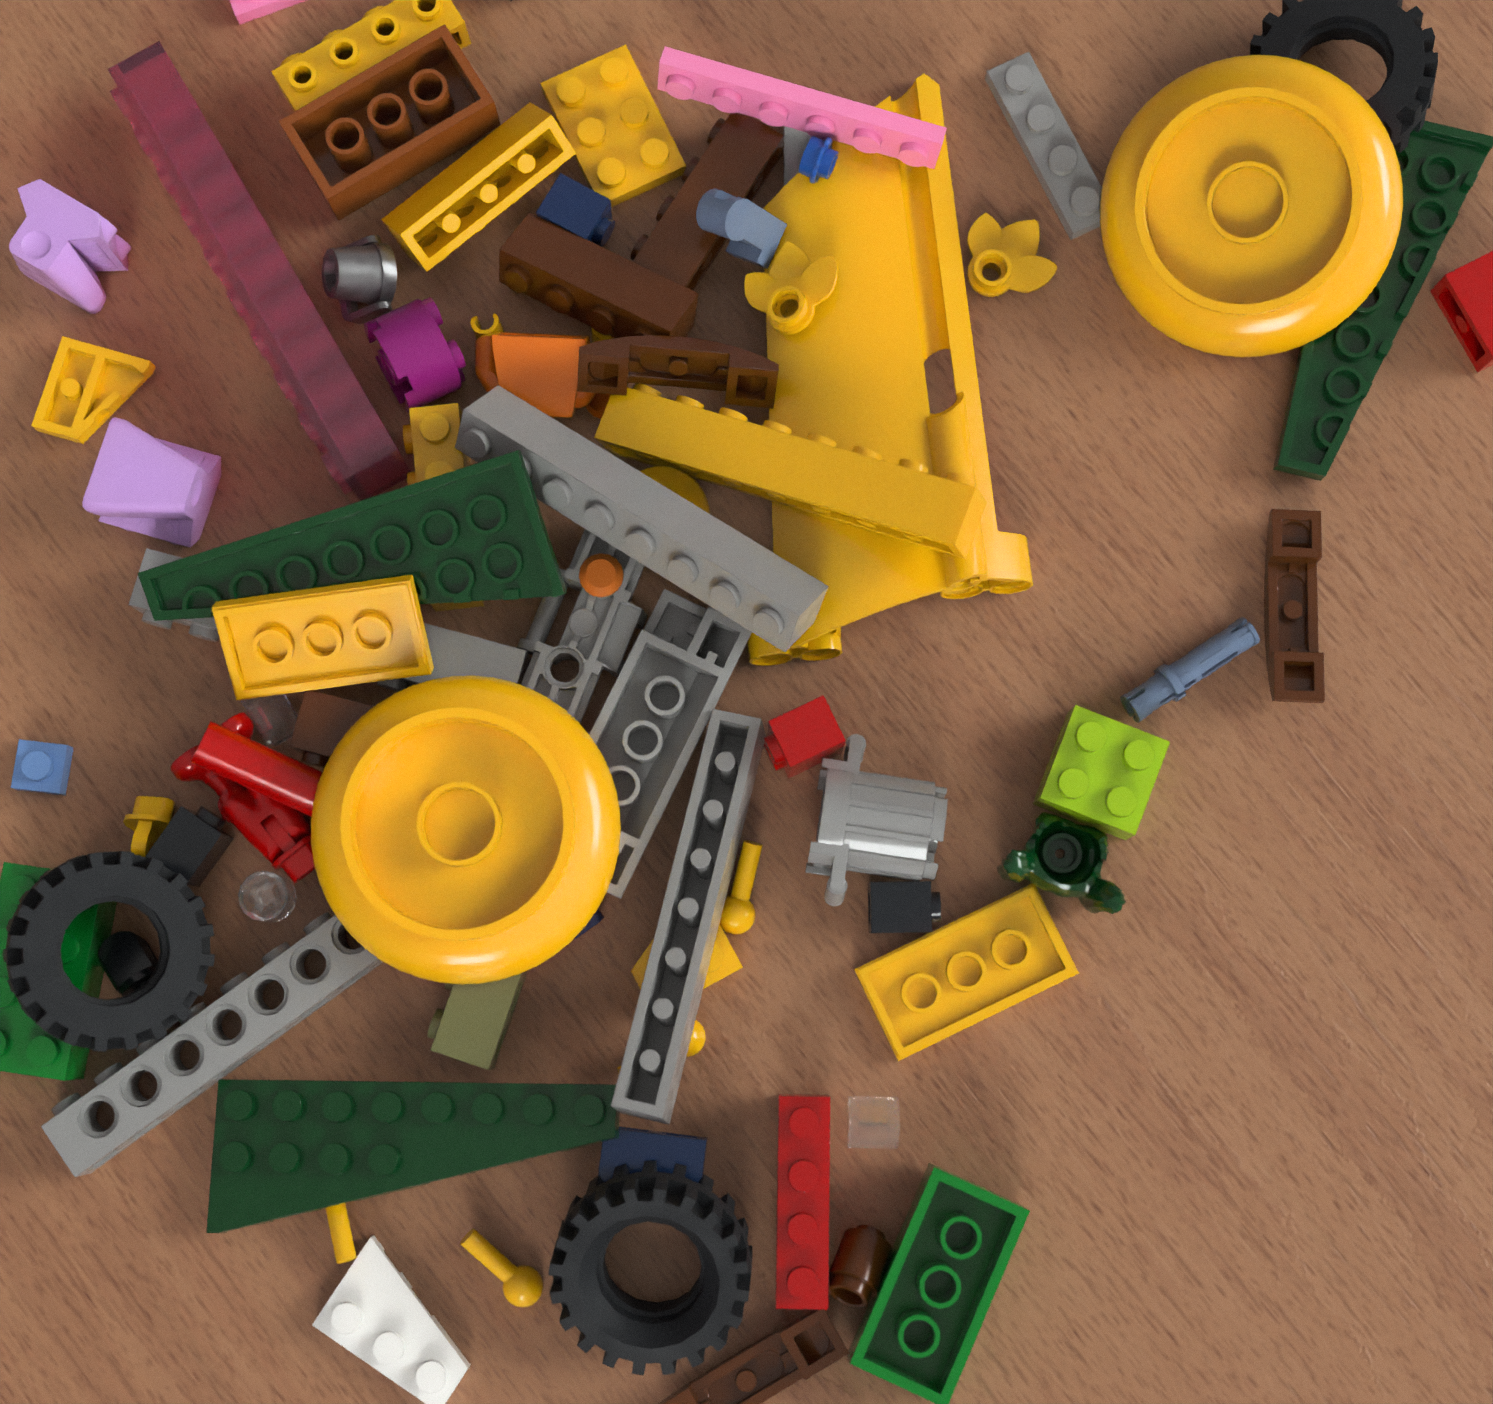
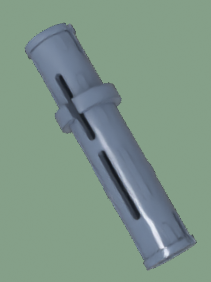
[1120,617,1260,723]

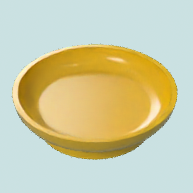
[1100,55,1403,357]
[311,675,621,984]

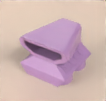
[9,179,131,314]
[82,417,222,548]

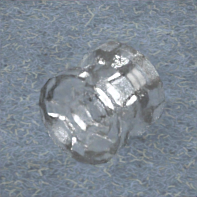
[238,871,297,923]

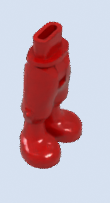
[170,712,315,884]

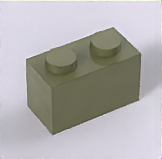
[427,972,527,1070]

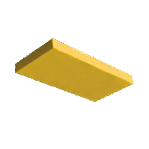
[211,574,434,700]
[854,883,1079,1061]

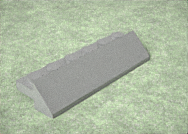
[589,589,752,899]

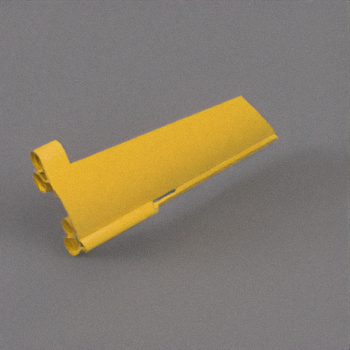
[747,73,1033,666]

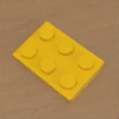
[540,44,686,208]

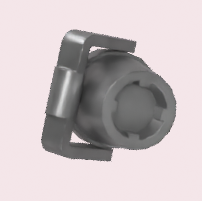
[322,235,397,324]

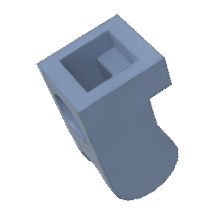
[696,188,787,269]

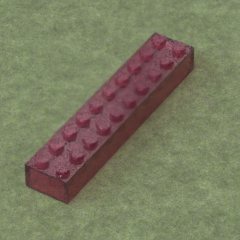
[108,41,411,501]

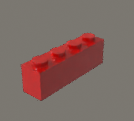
[775,1094,831,1310]

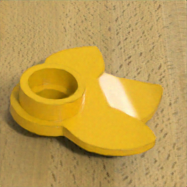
[967,213,1057,297]
[744,241,838,334]

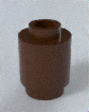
[828,1225,892,1308]

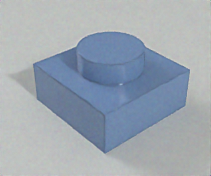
[11,739,74,796]

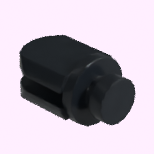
[98,931,158,997]

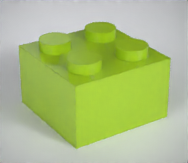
[1033,705,1170,840]

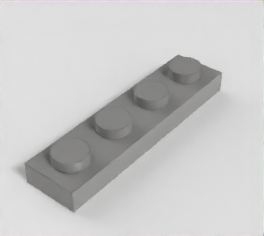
[985,52,1102,240]

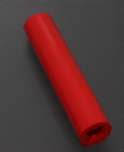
[191,721,323,817]

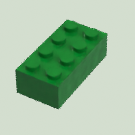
[0,862,117,1081]
[847,1163,1030,1404]

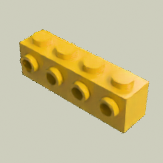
[271,0,471,112]
[381,102,576,272]
[403,403,484,612]

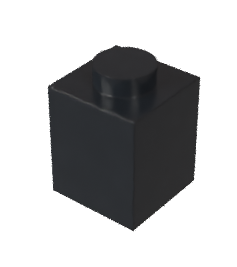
[146,806,234,887]
[868,881,941,933]

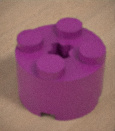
[364,297,466,413]

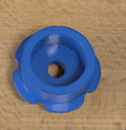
[798,136,839,184]

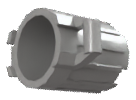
[806,734,948,906]

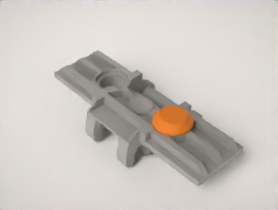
[517,529,648,724]

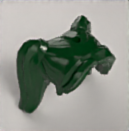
[997,812,1126,914]

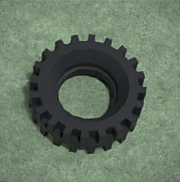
[1250,0,1438,153]
[3,851,215,1052]
[549,1160,753,1375]

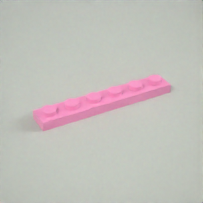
[657,47,947,169]

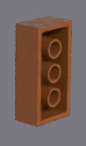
[279,24,501,221]

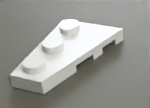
[312,1235,471,1404]

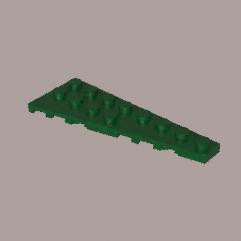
[1273,121,1493,481]
[138,450,567,621]
[206,1079,620,1233]

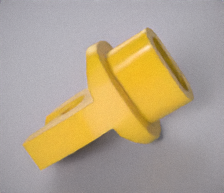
[123,796,175,857]

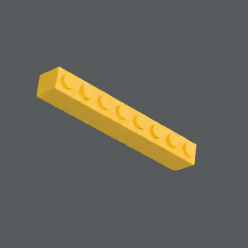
[594,383,987,559]

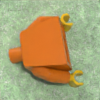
[470,313,614,419]

